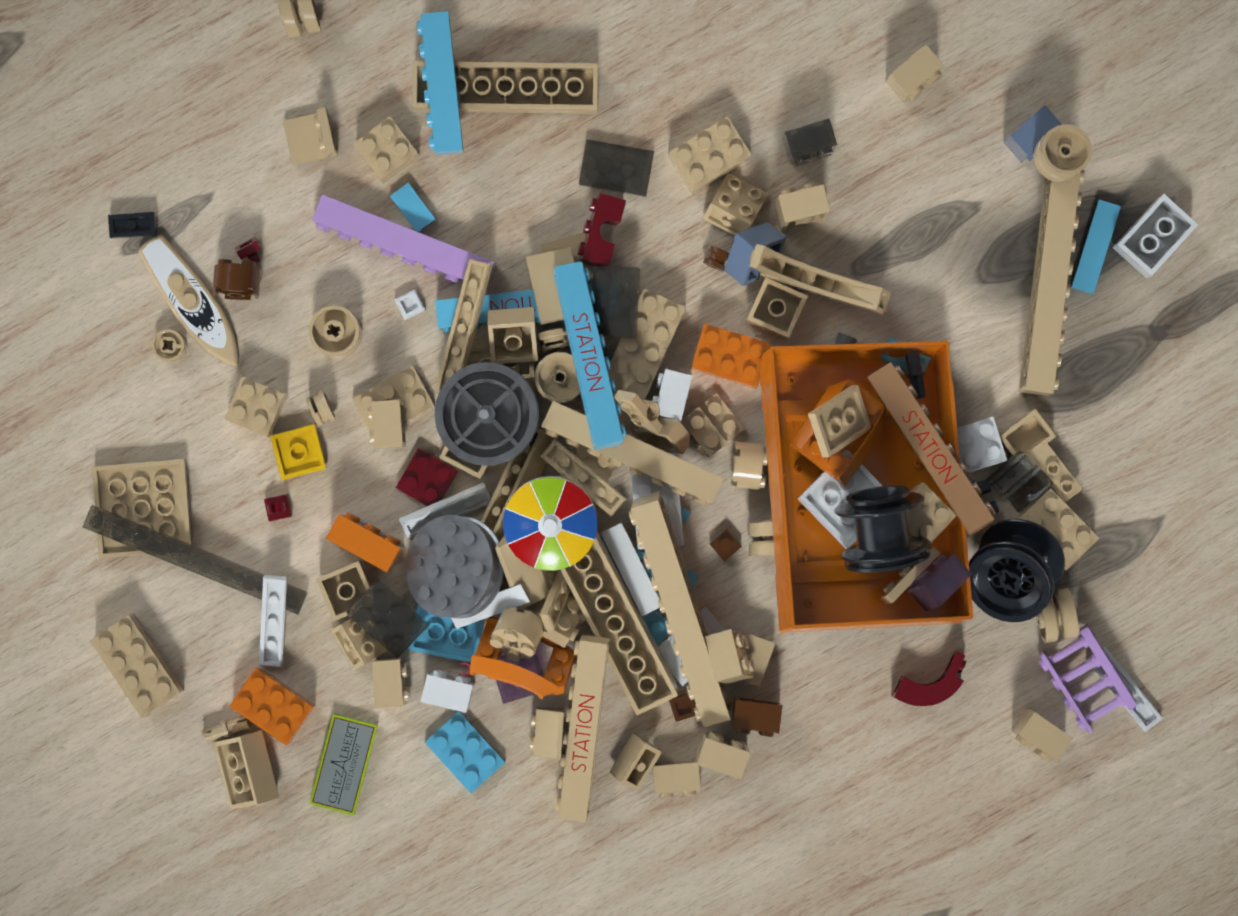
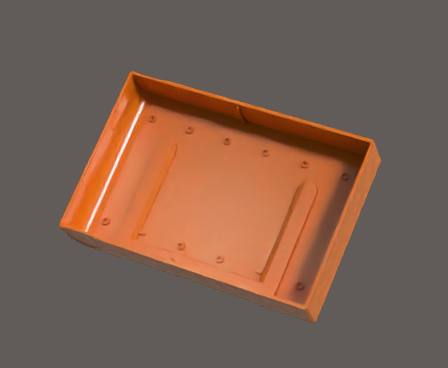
[760,341,973,633]

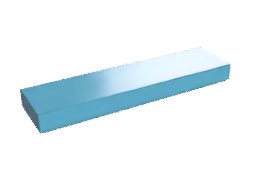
[1071,199,1121,294]

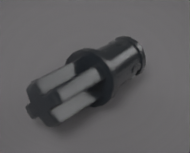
[905,352,926,399]

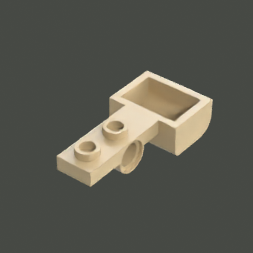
[614,390,690,455]
[1000,409,1082,502]

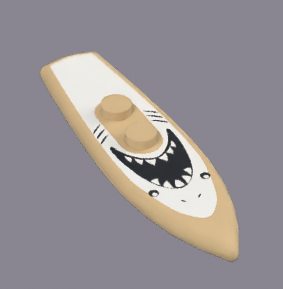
[138,235,239,367]

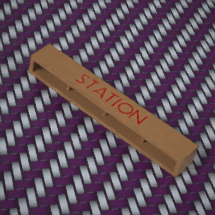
[867,362,996,536]

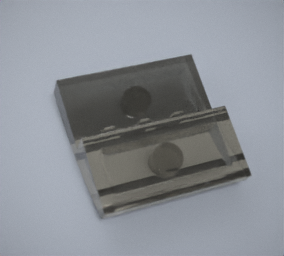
[986,451,1054,512]

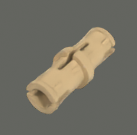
[201,716,250,744]

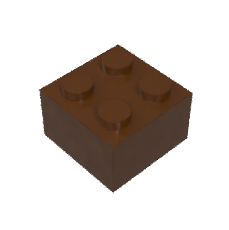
[731,697,783,737]

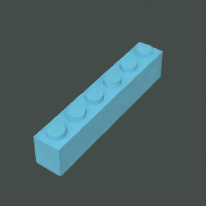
[417,11,464,156]

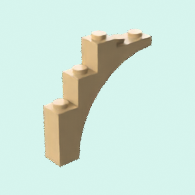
[750,244,891,315]

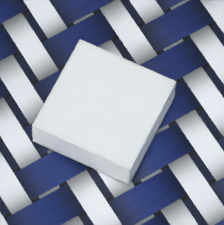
[394,289,425,321]

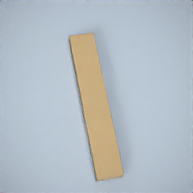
[434,258,493,394]

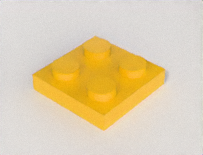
[270,424,327,481]

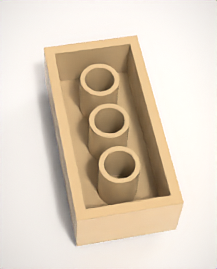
[90,614,184,718]

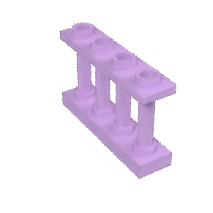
[1039,624,1137,734]

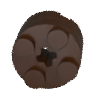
[213,259,261,300]

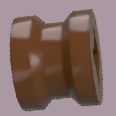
[703,245,729,272]

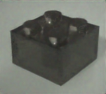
[782,118,837,166]

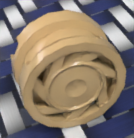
[538,328,570,352]
[152,329,187,362]
[306,390,336,427]

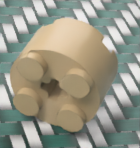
[731,441,767,490]
[490,607,544,662]

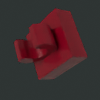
[235,236,261,264]
[264,494,292,522]

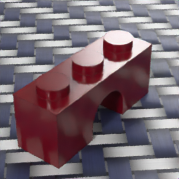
[577,193,626,270]

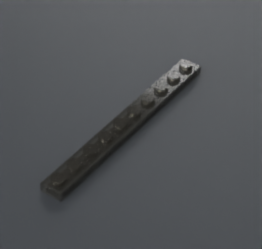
[83,505,308,615]

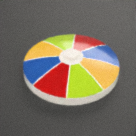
[503,476,597,571]

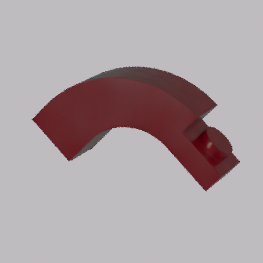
[892,650,967,706]

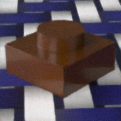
[709,529,742,561]
[669,693,696,722]

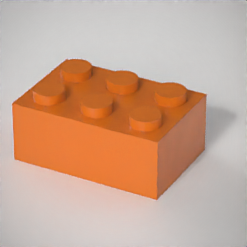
[690,324,771,389]
[325,512,404,572]
[229,667,316,746]

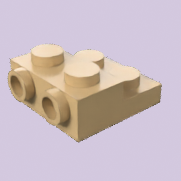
[681,393,745,457]
[531,595,586,648]

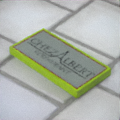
[309,714,378,815]

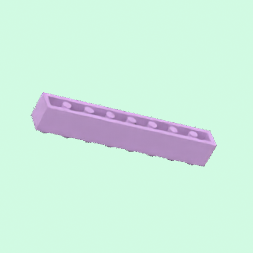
[312,195,495,283]

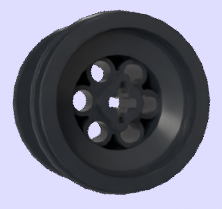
[834,485,931,573]
[969,519,1065,622]

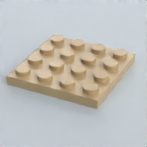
[92,459,193,559]

